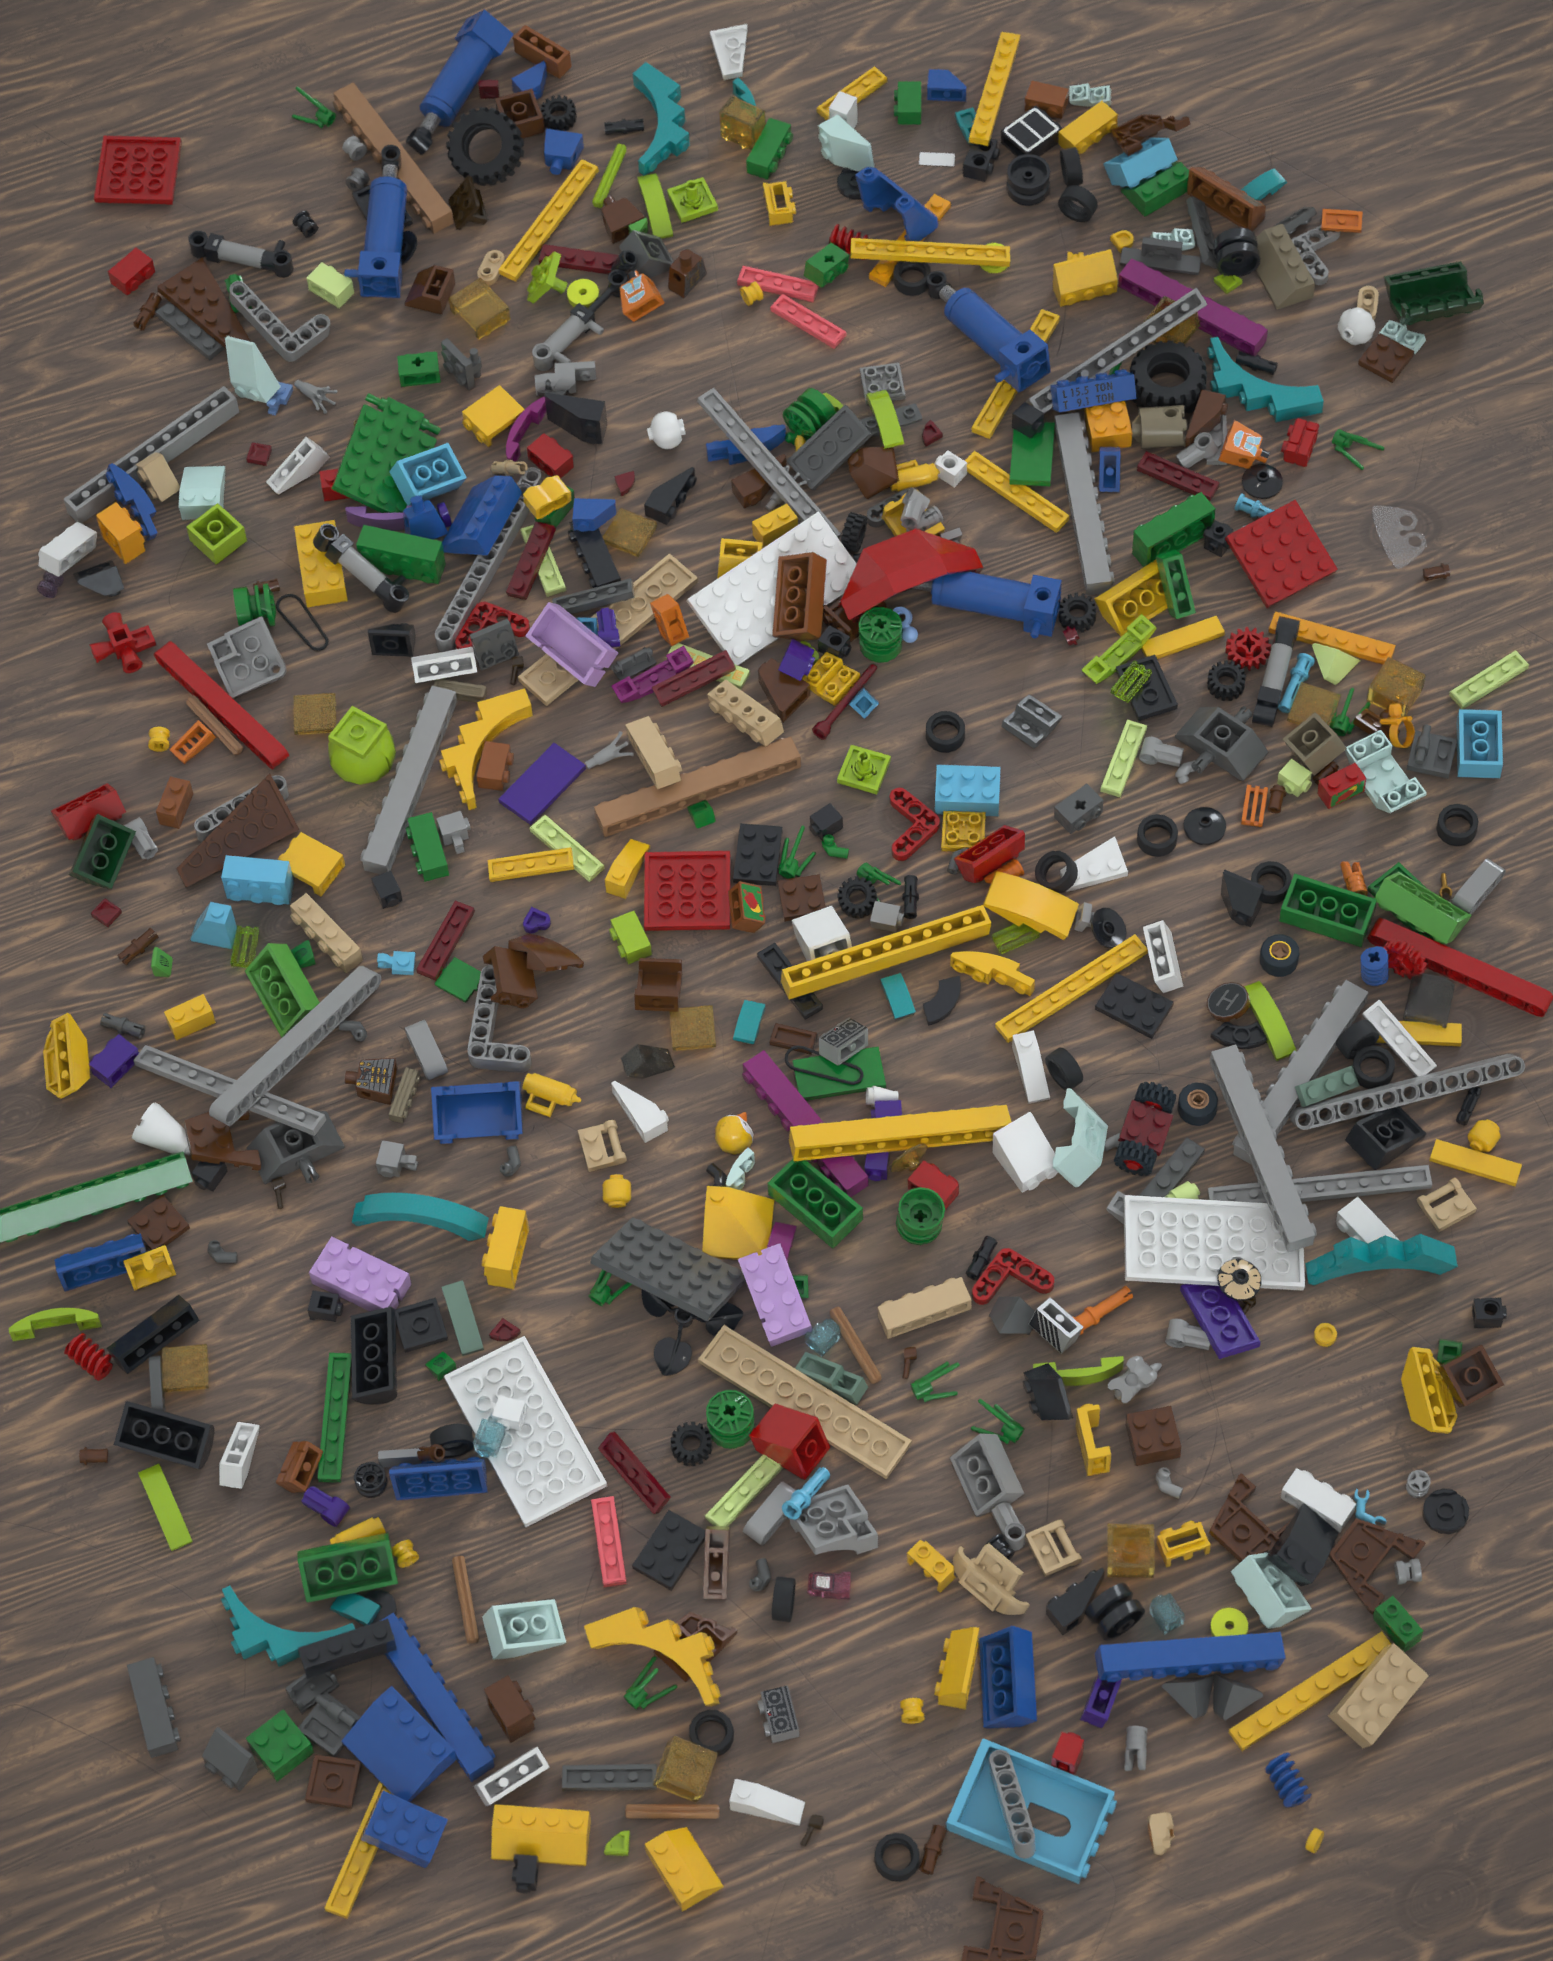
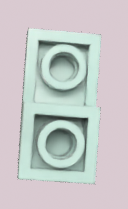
[1070,83,1111,107]
[1151,228,1195,251]
[1379,320,1426,354]
[726,1148,755,1190]

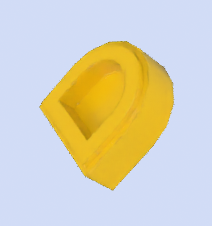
[1110,230,1134,253]

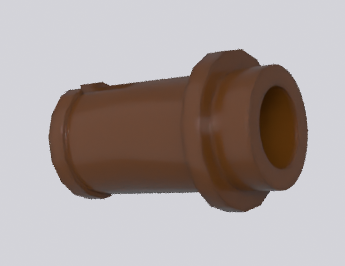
[1423,563,1450,582]
[253,578,280,594]
[1313,761,1339,785]
[1267,785,1287,814]
[417,1444,445,1462]
[79,1447,108,1465]

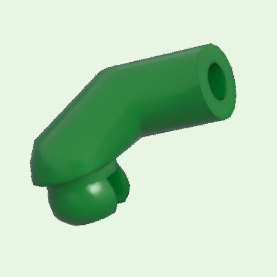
[822,834,849,859]

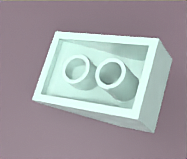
[818,114,875,172]
[225,336,281,403]
[179,466,225,520]
[482,1599,566,1660]

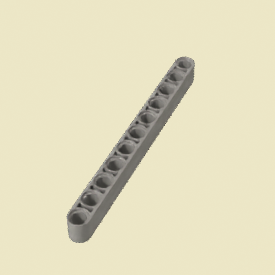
[435,467,542,652]
[209,966,381,1126]
[1290,1054,1525,1130]

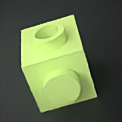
[1277,759,1312,797]

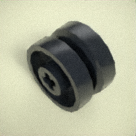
[1007,154,1050,206]
[1213,228,1260,277]
[1085,1583,1145,1641]

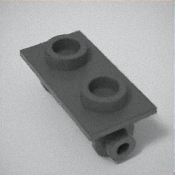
[610,647,657,681]

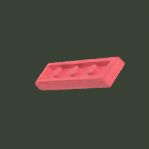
[737,266,819,302]
[770,294,846,349]
[591,1496,627,1588]

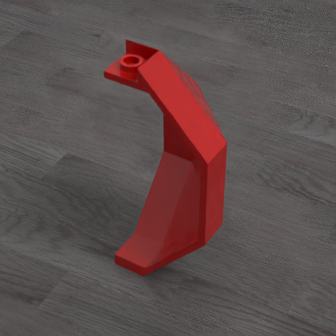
[838,529,983,623]

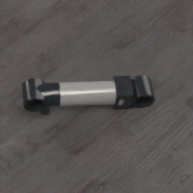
[188,231,294,278]
[313,523,409,613]
[1252,616,1300,727]

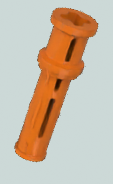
[1073,1286,1133,1336]

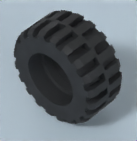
[446,107,524,186]
[1130,340,1207,416]

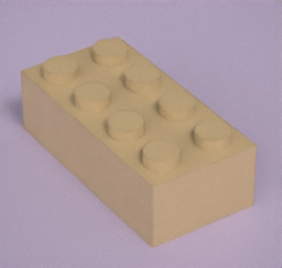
[1328,1643,1429,1748]

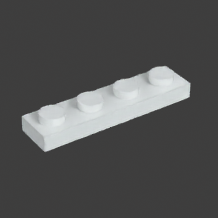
[1362,999,1437,1077]

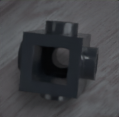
[1203,520,1233,558]

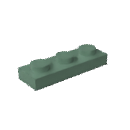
[1295,1066,1359,1107]

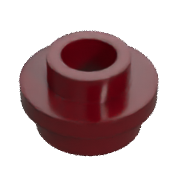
[1063,626,1080,646]

